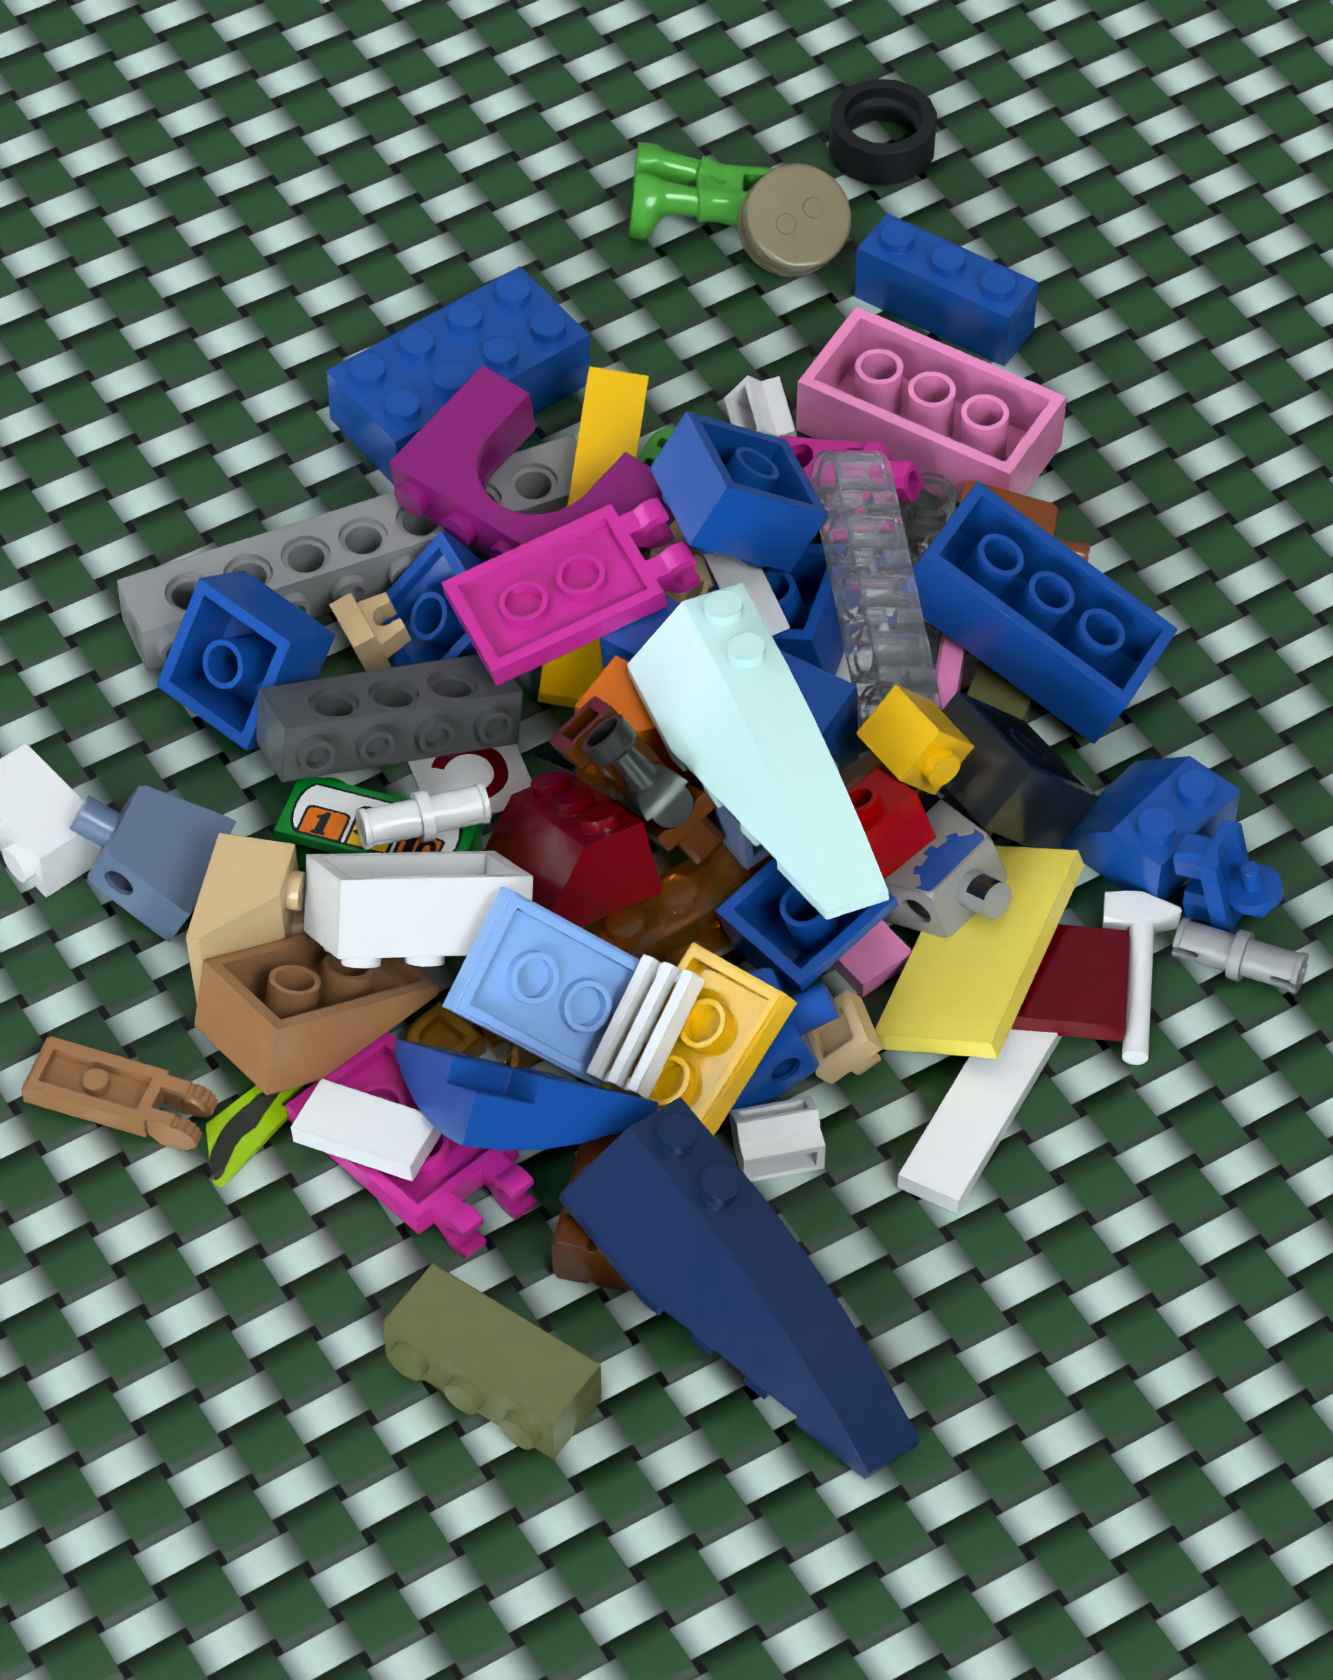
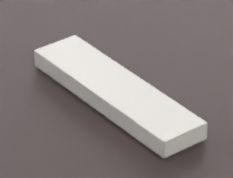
[897,1029,1062,1214]

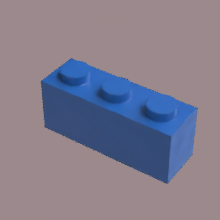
[854,213,1038,367]

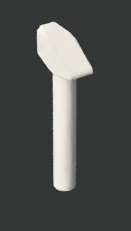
[1102,891,1182,1065]

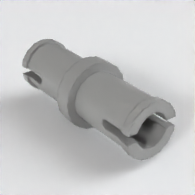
[1172,917,1309,994]

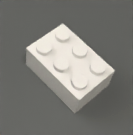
[304,851,533,968]

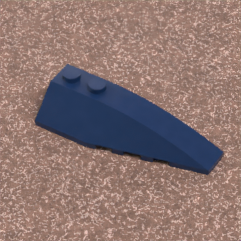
[559,1097,920,1480]

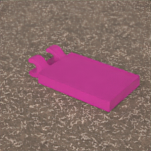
[441,498,700,686]
[286,1032,537,1259]

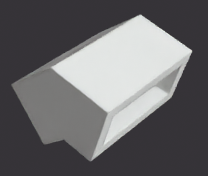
[724,375,797,438]
[729,1096,826,1182]

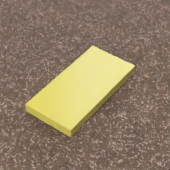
[875,846,1084,1059]

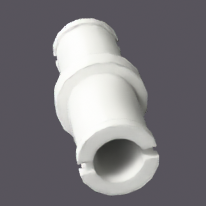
[355,783,491,850]

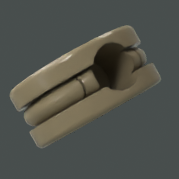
[738,163,851,277]

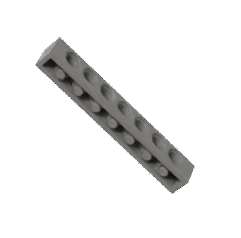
[117,434,577,672]

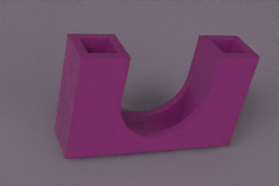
[389,365,675,559]

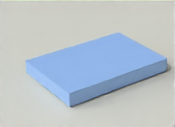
[442,887,640,1088]

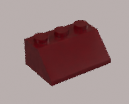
[484,771,663,927]

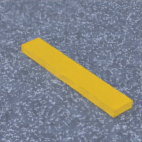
[537,366,649,708]

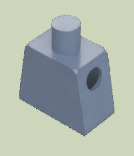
[70,785,236,942]

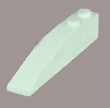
[627,582,889,920]

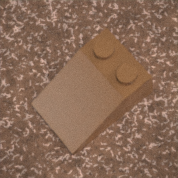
[194,933,440,1095]

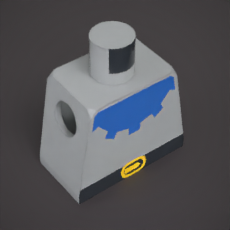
[882,793,1011,938]

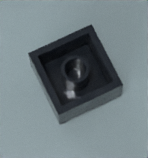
[938,691,1099,849]

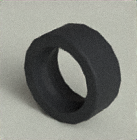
[829,79,937,185]

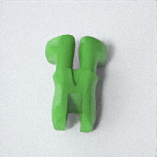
[629,142,774,240]

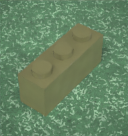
[383,1263,602,1460]

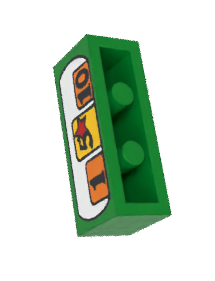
[274,777,483,872]

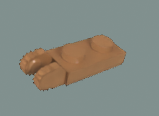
[21,1036,218,1151]

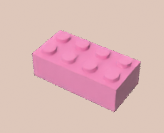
[796,306,1067,502]

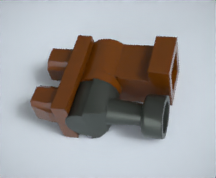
[548,696,724,864]

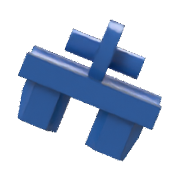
[1172,820,1284,934]

